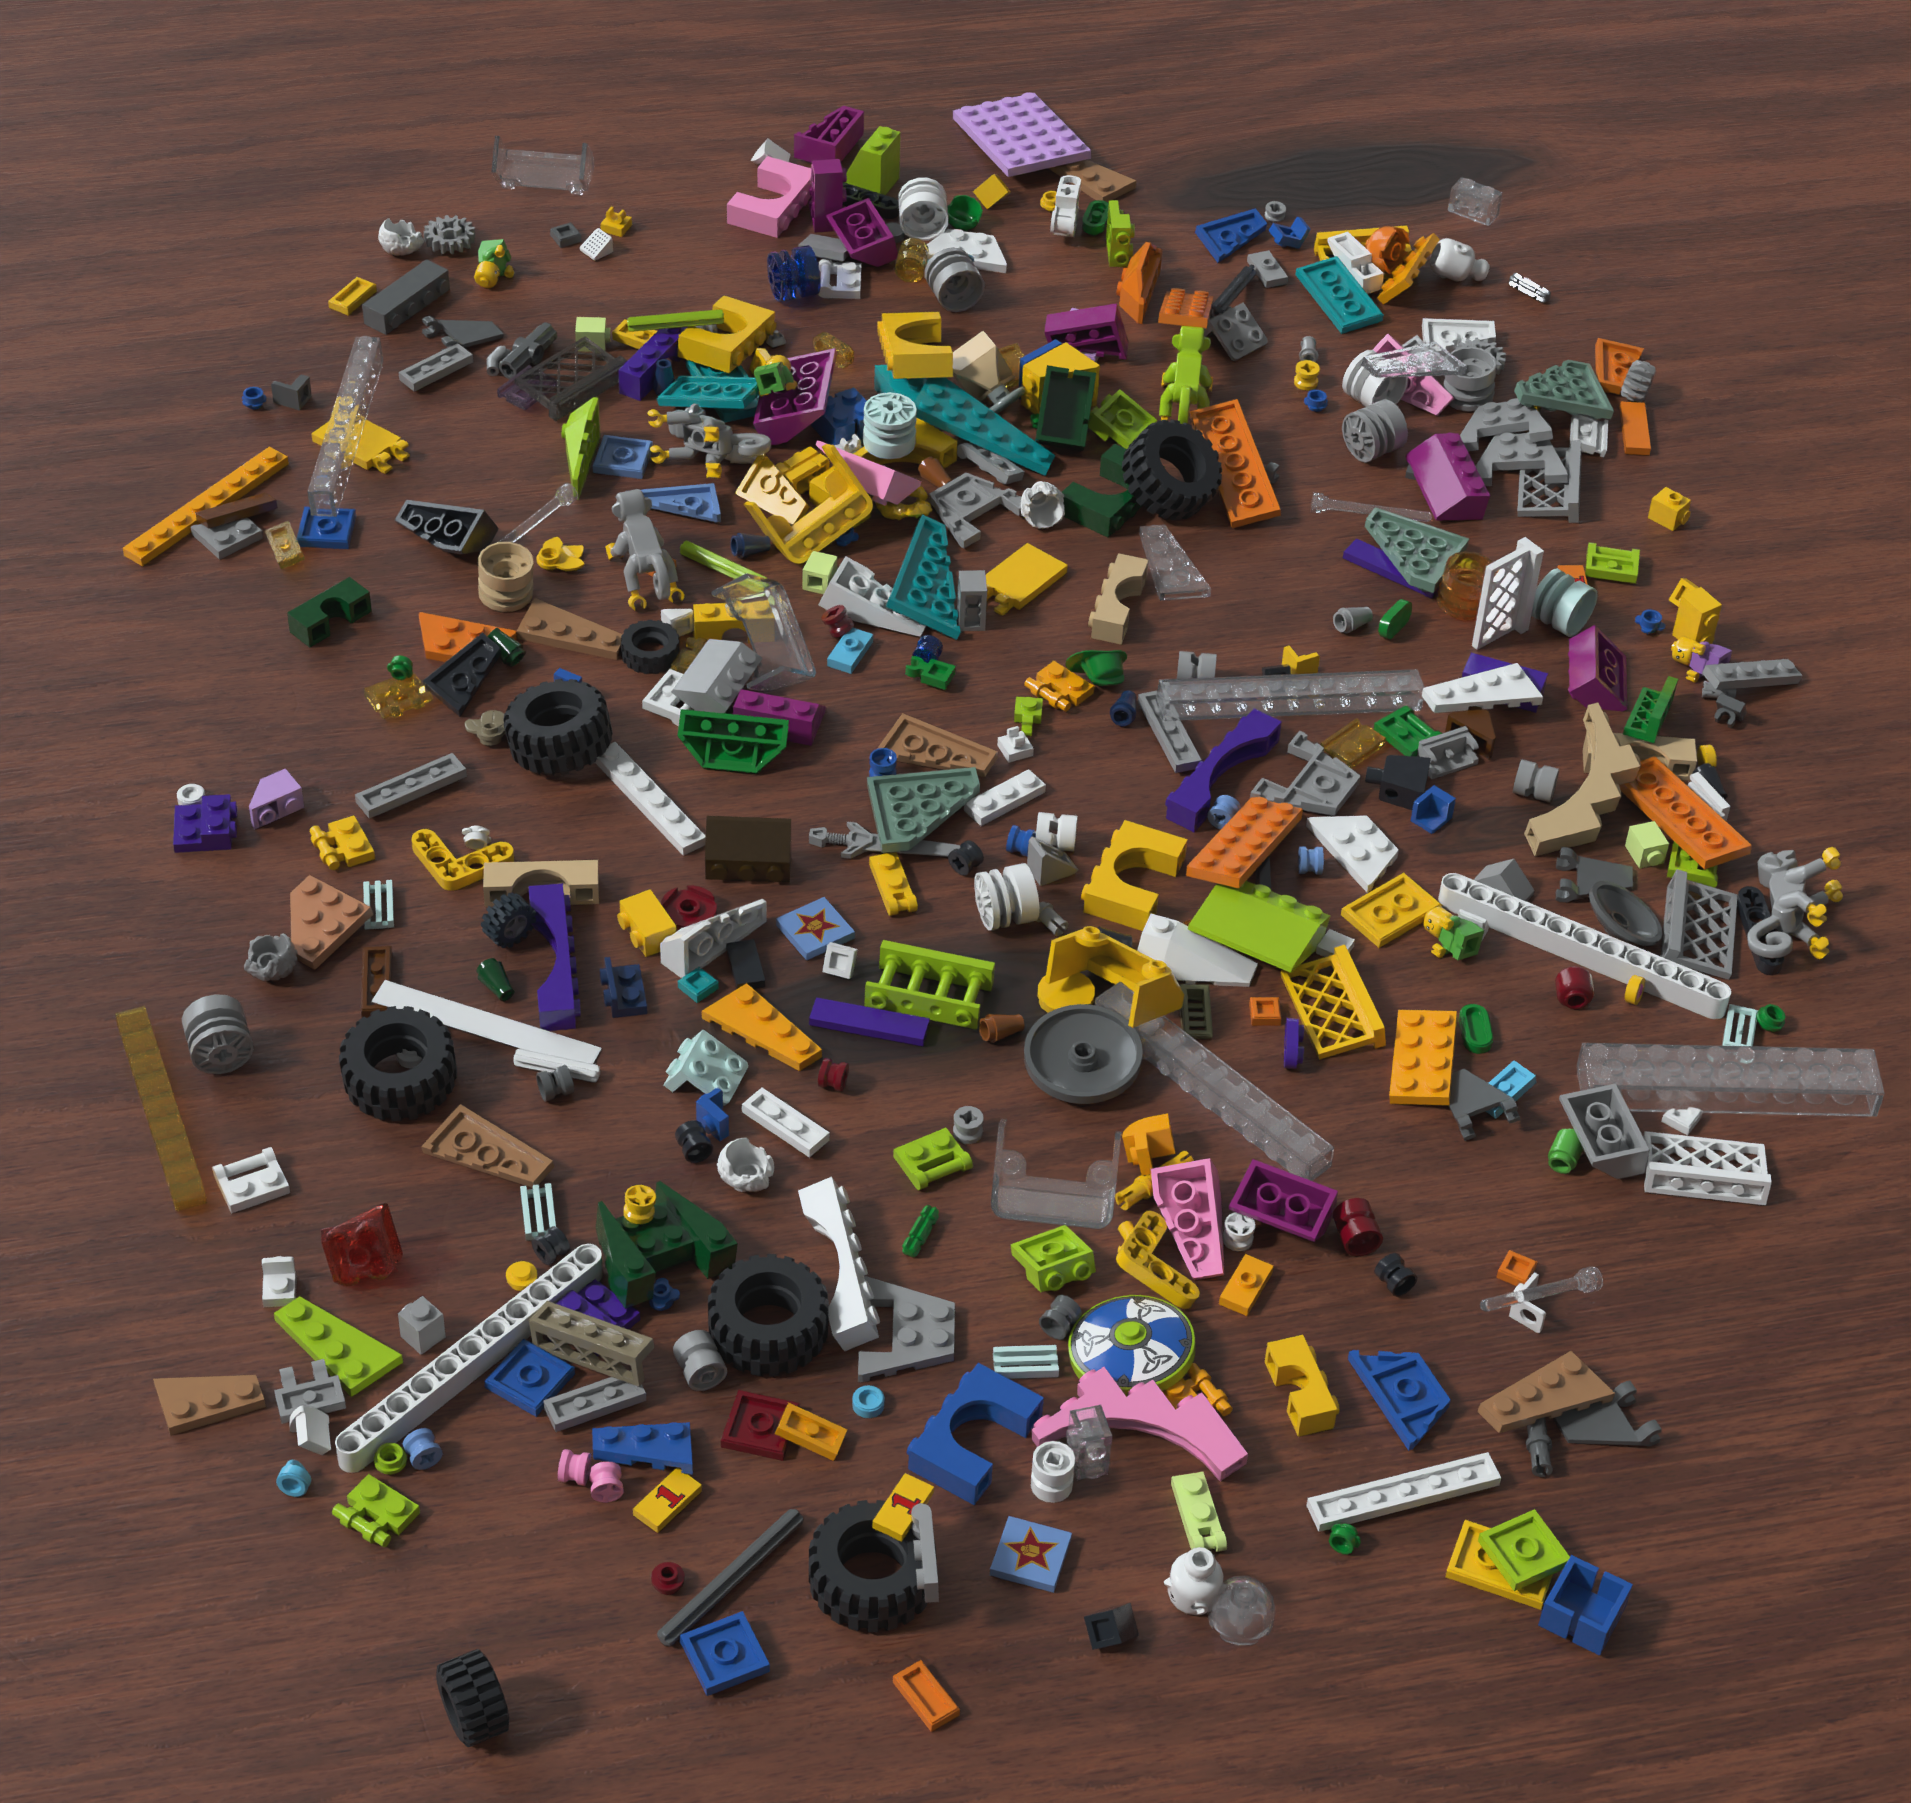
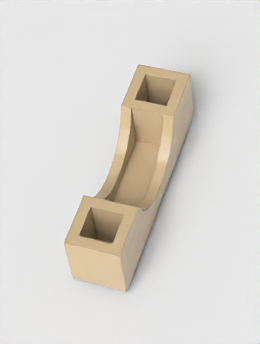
[1088,553,1148,645]
[1582,732,1697,781]
[483,860,599,907]

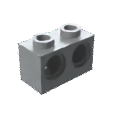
[957,570,987,631]

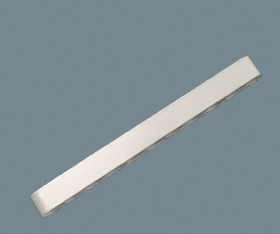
[1438,873,1731,1019]
[335,1244,603,1473]

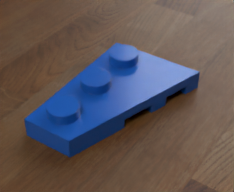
[1195,208,1267,263]
[592,1422,693,1475]

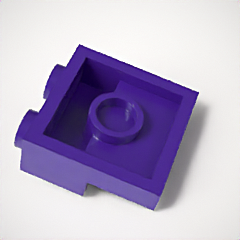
[173,794,237,853]
[555,1279,640,1356]

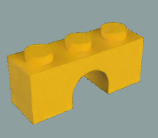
[693,601,774,646]
[1265,1335,1339,1437]

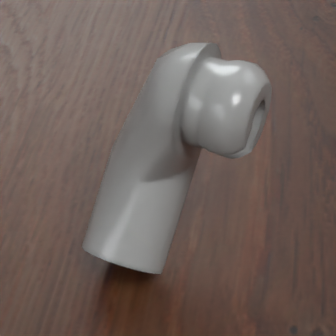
[487,346,511,376]

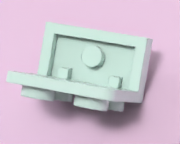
[663,1030,748,1106]

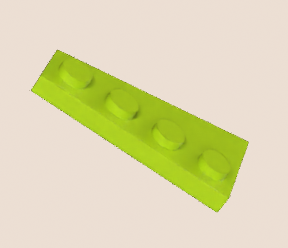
[274,1296,403,1397]

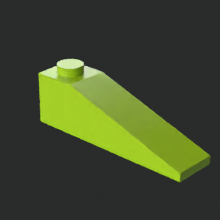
[561,397,600,500]

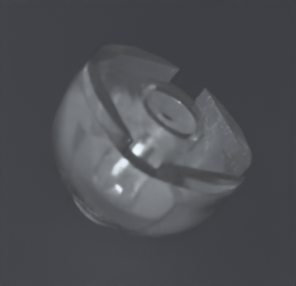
[1208,1576,1276,1645]

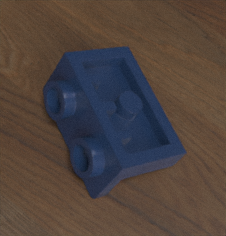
[600,957,647,1018]

